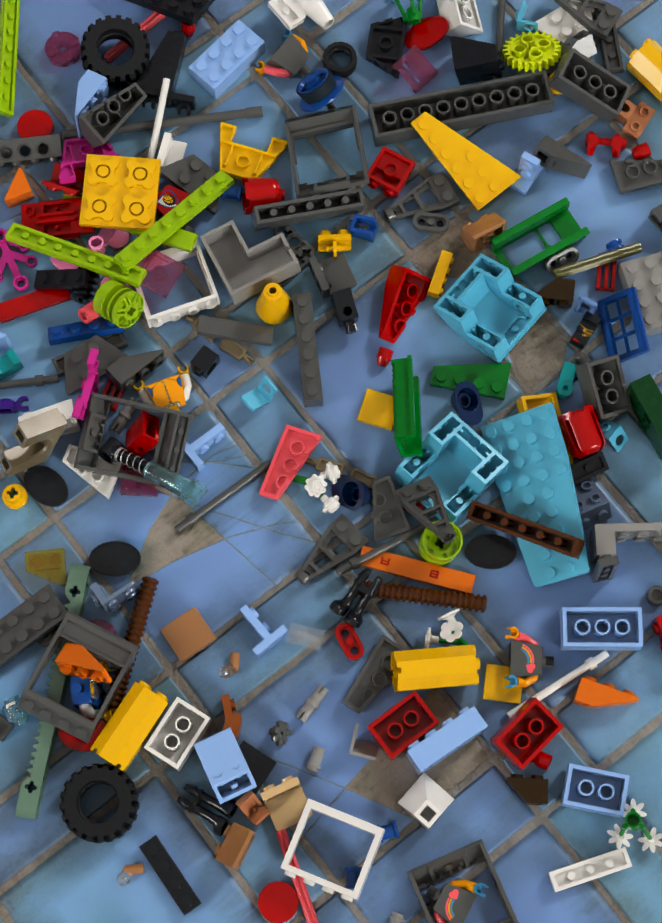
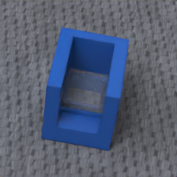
[348,214,378,243]

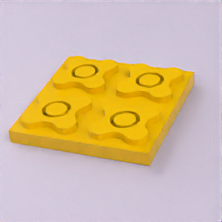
[79,154,161,231]

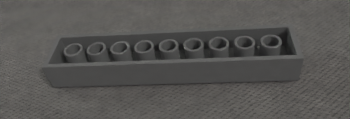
[368,70,554,147]

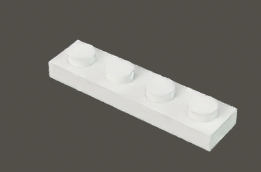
[548,847,632,892]

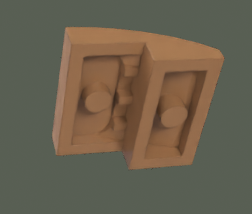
[160,607,217,663]

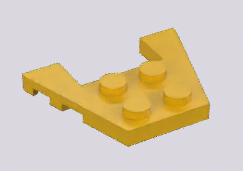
[220,122,288,181]

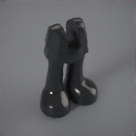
[329,568,382,628]
[177,784,238,837]

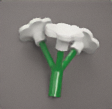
[424,608,470,649]

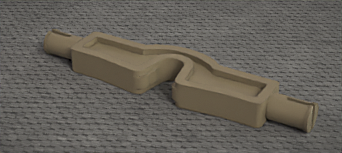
[184,314,255,366]
[305,457,378,491]

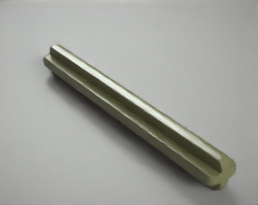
[553,242,642,279]

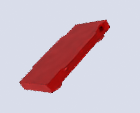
[21,197,95,240]

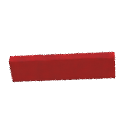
[0,290,72,324]

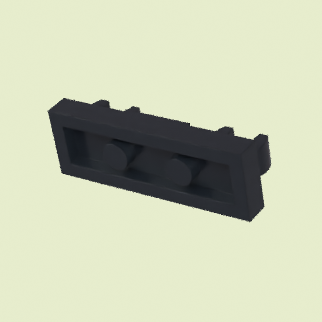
[141,87,196,116]

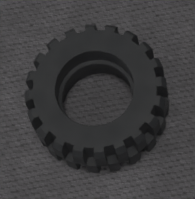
[81,15,150,89]
[59,763,140,843]

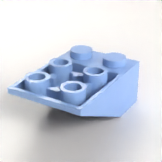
[75,69,109,139]
[193,727,257,804]

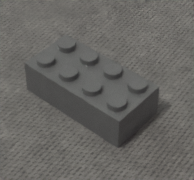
[549,48,632,123]

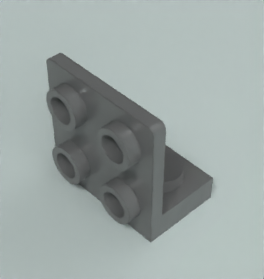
[308,253,357,299]

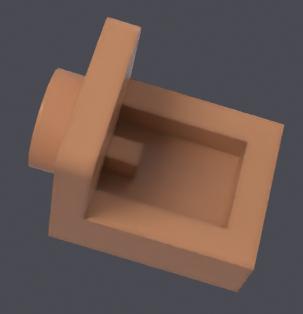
[235,790,270,826]

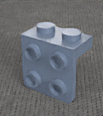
[575,479,612,530]
[89,581,138,613]

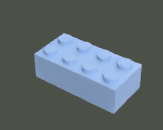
[189,19,266,99]
[559,607,643,651]
[406,706,488,775]

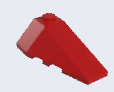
[378,265,432,344]

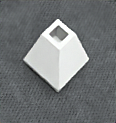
[398,773,454,830]

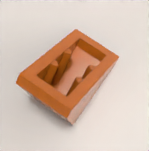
[4,168,34,208]

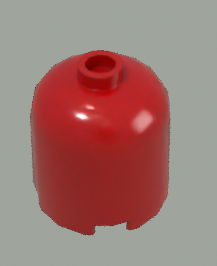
[242,177,285,215]

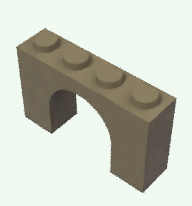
[0,408,67,476]

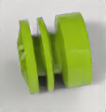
[93,279,144,329]
[418,520,463,566]

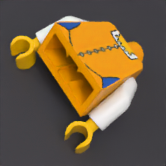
[133,365,192,411]

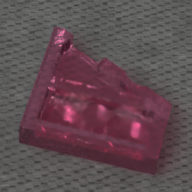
[120,457,158,497]

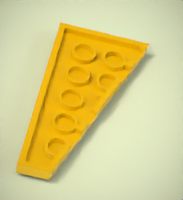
[410,112,522,211]

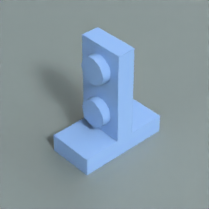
[510,151,543,196]
[184,423,226,472]
[240,605,288,658]

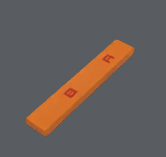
[360,546,476,595]

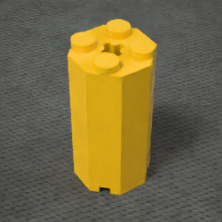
[626,38,662,103]
[390,644,480,692]
[90,680,169,773]

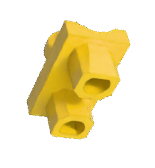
[318,229,352,257]

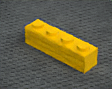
[427,250,454,298]

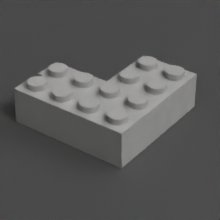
[199,220,301,305]
[617,252,662,336]

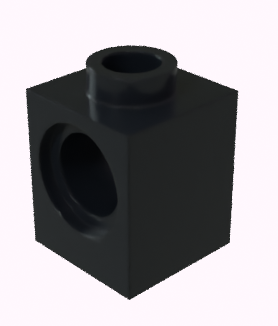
[190,345,220,379]

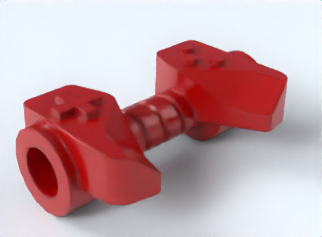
[585,131,627,158]

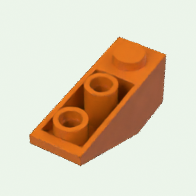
[55,642,112,683]
[572,676,639,709]

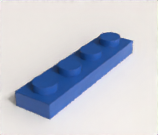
[48,317,125,346]

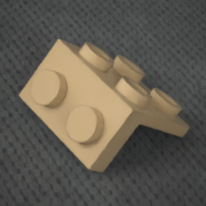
[260,775,313,831]

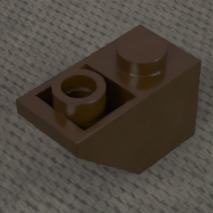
[537,278,575,309]
[506,774,548,806]

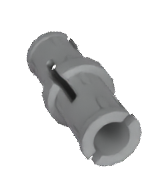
[110,397,139,435]
[295,684,329,723]

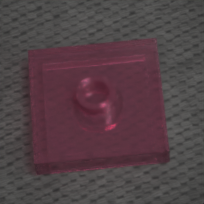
[141,250,185,298]

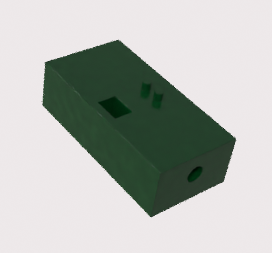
[627,374,662,460]

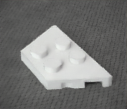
[530,0,593,46]

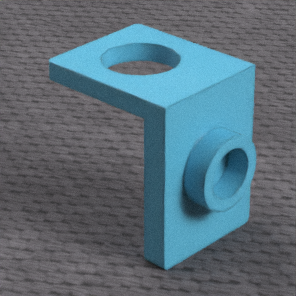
[515,0,538,33]
[240,376,278,412]
[599,419,629,452]

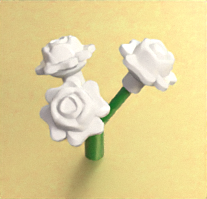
[292,462,341,513]

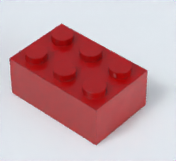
[367,691,440,761]
[489,697,564,770]

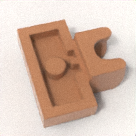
[615,100,656,141]

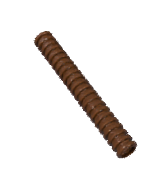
[108,576,159,709]
[359,580,487,613]

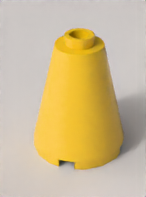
[256,283,293,325]

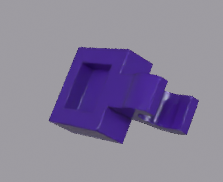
[0,396,29,414]

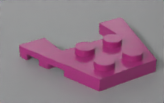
[59,137,120,185]
[72,348,99,422]

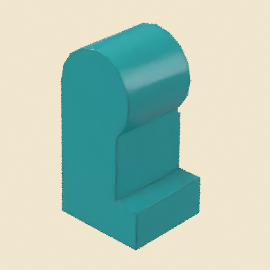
[0,348,24,380]
[556,361,578,400]

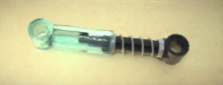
[98,437,208,507]

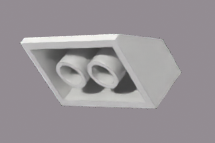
[436,0,483,37]

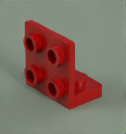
[42,162,85,197]

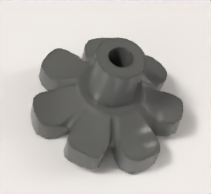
[269,720,291,746]

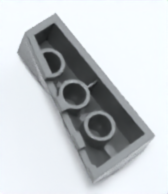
[78,82,147,148]

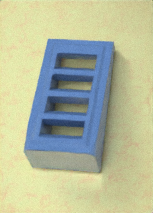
[575,294,598,316]

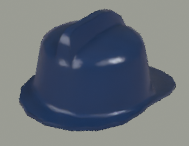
[451,381,483,426]
[331,475,372,511]

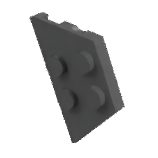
[160,154,219,215]
[63,335,128,395]

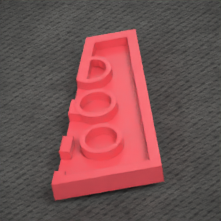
[259,424,323,501]

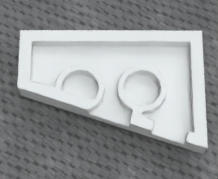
[62,444,123,499]

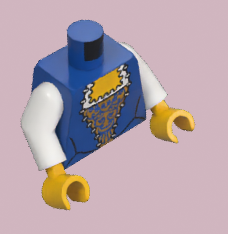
[70,661,116,722]

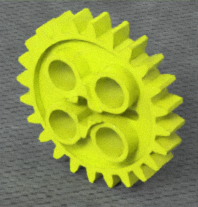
[502,31,561,73]

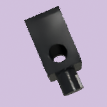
[330,287,359,334]

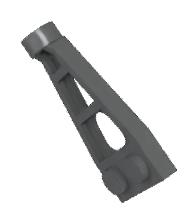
[554,0,623,40]
[383,171,460,223]
[395,476,456,543]
[295,514,369,586]

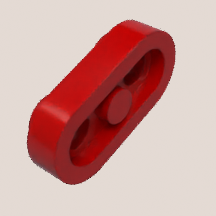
[335,623,364,661]

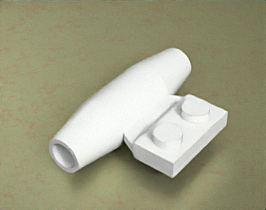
[268,0,334,31]

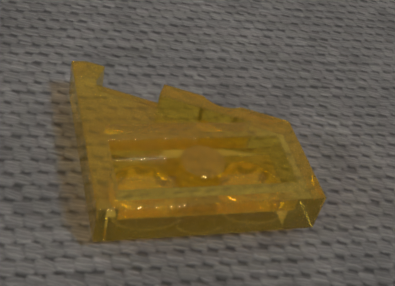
[25,548,67,586]

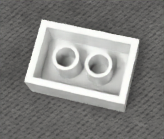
[144,697,212,772]

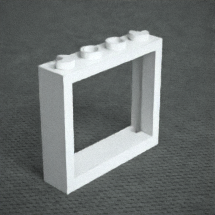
[135,240,220,328]
[280,798,385,902]

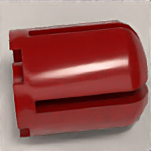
[558,405,606,458]

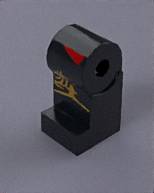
[569,311,601,350]

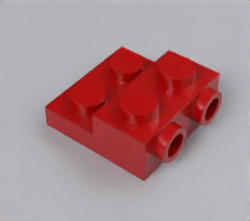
[367,146,416,198]

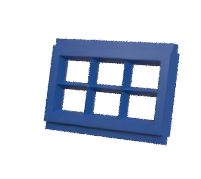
[596,287,650,363]

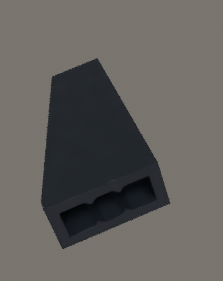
[137,31,187,93]

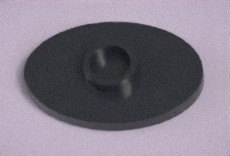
[24,465,68,507]
[465,534,517,569]
[89,541,141,576]

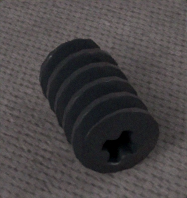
[70,266,100,305]

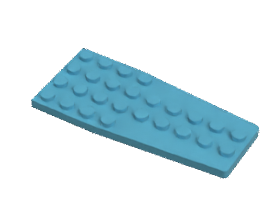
[480,402,591,588]

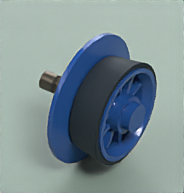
[296,68,344,112]

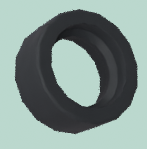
[323,42,357,78]

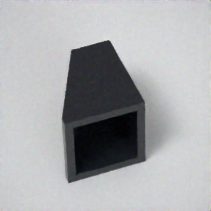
[450,36,505,85]

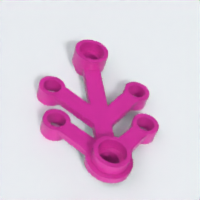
[0,228,38,292]

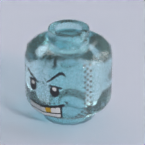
[2,695,31,726]

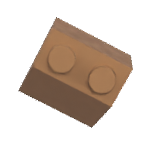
[460,212,507,254]
[214,822,256,871]

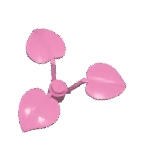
[50,228,131,288]

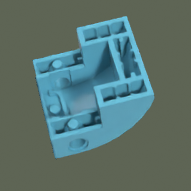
[433,253,547,363]
[392,411,509,523]

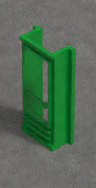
[490,197,590,277]
[391,355,423,458]

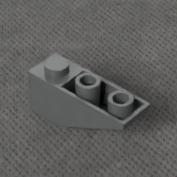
[544,30,597,76]
[532,135,592,179]
[106,349,165,392]

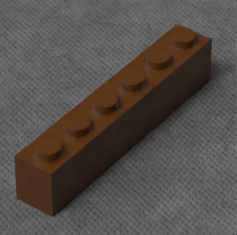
[466,500,585,559]

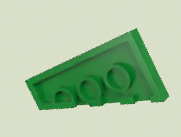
[430,363,511,400]

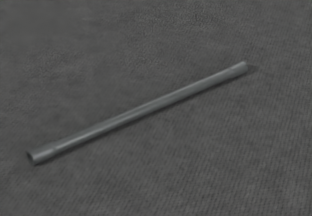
[63,106,263,140]

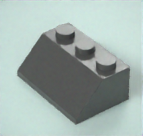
[575,354,632,420]

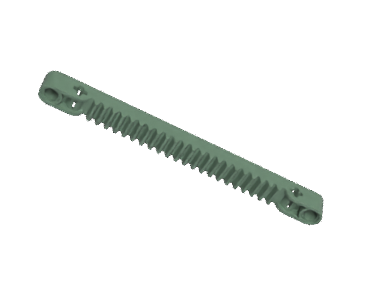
[15,563,92,820]

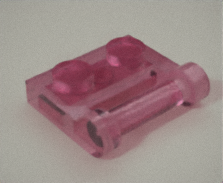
[392,45,439,94]

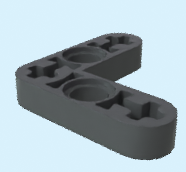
[273,225,315,288]

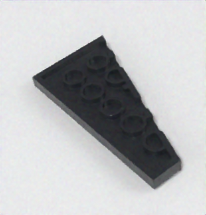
[126,0,214,26]

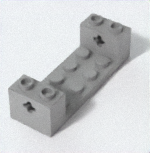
[589,522,662,563]

